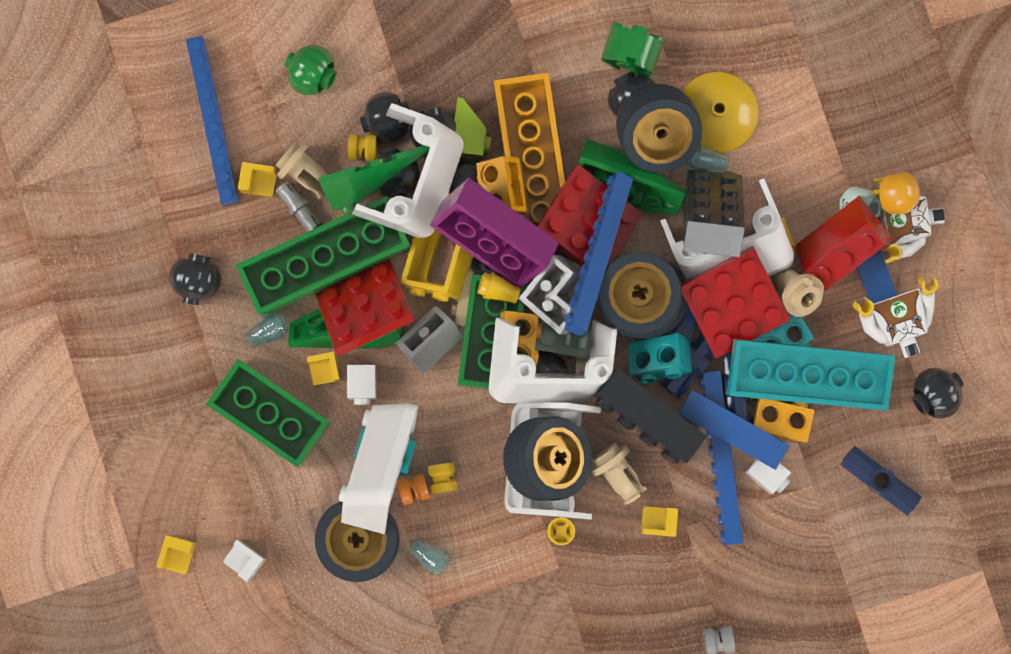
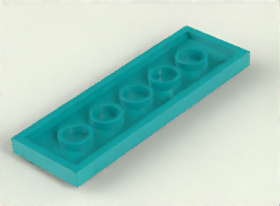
[727,339,896,411]

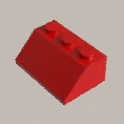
[796,195,893,292]

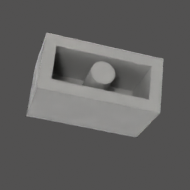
[396,306,464,374]

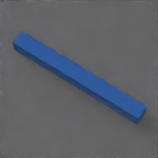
[186,36,240,207]
[564,172,633,336]
[699,371,743,545]

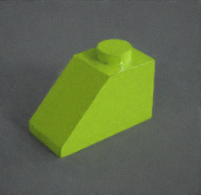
[454,97,491,160]

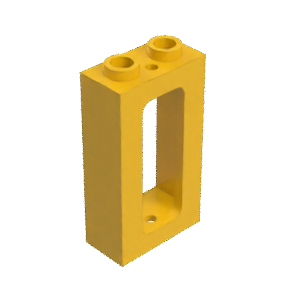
[400,193,472,302]

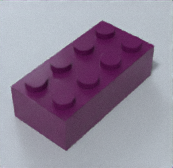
[430,178,559,288]

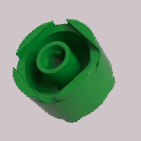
[601,22,664,77]

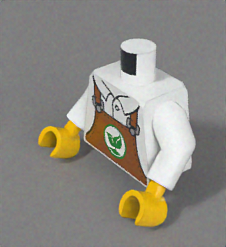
[873,177,945,263]
[853,275,938,358]

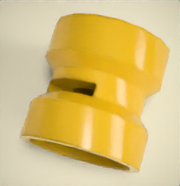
[348,134,377,162]
[427,462,458,494]
[547,517,575,545]

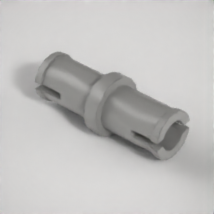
[276,181,323,232]

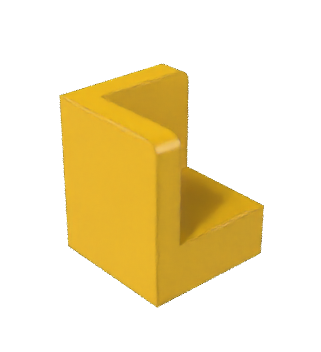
[238,162,278,198]
[307,352,341,387]
[641,506,678,537]
[156,535,196,574]

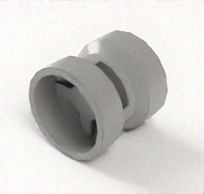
[703,625,735,654]

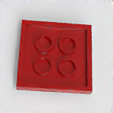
[536,165,643,268]
[681,246,790,358]
[315,259,415,356]

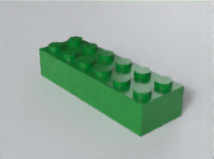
[235,196,410,318]

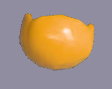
[880,172,920,214]

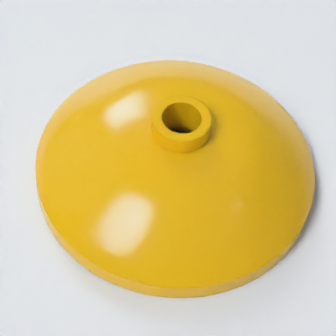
[683,72,759,153]

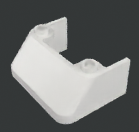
[352,103,464,238]
[660,178,794,280]
[489,318,617,403]
[504,402,601,520]
[338,403,418,534]

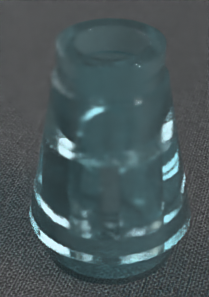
[687,144,729,171]
[245,312,289,348]
[408,539,451,576]

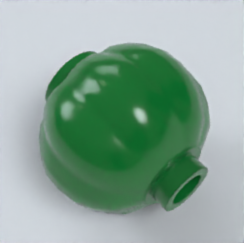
[285,45,337,95]

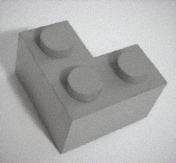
[519,255,580,335]

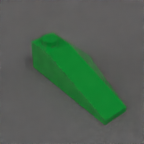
[577,139,686,214]
[318,145,430,214]
[288,309,404,348]

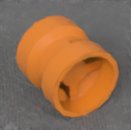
[397,472,431,506]

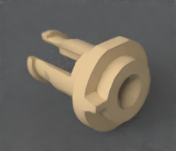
[275,142,329,199]
[769,268,824,317]
[590,443,647,505]

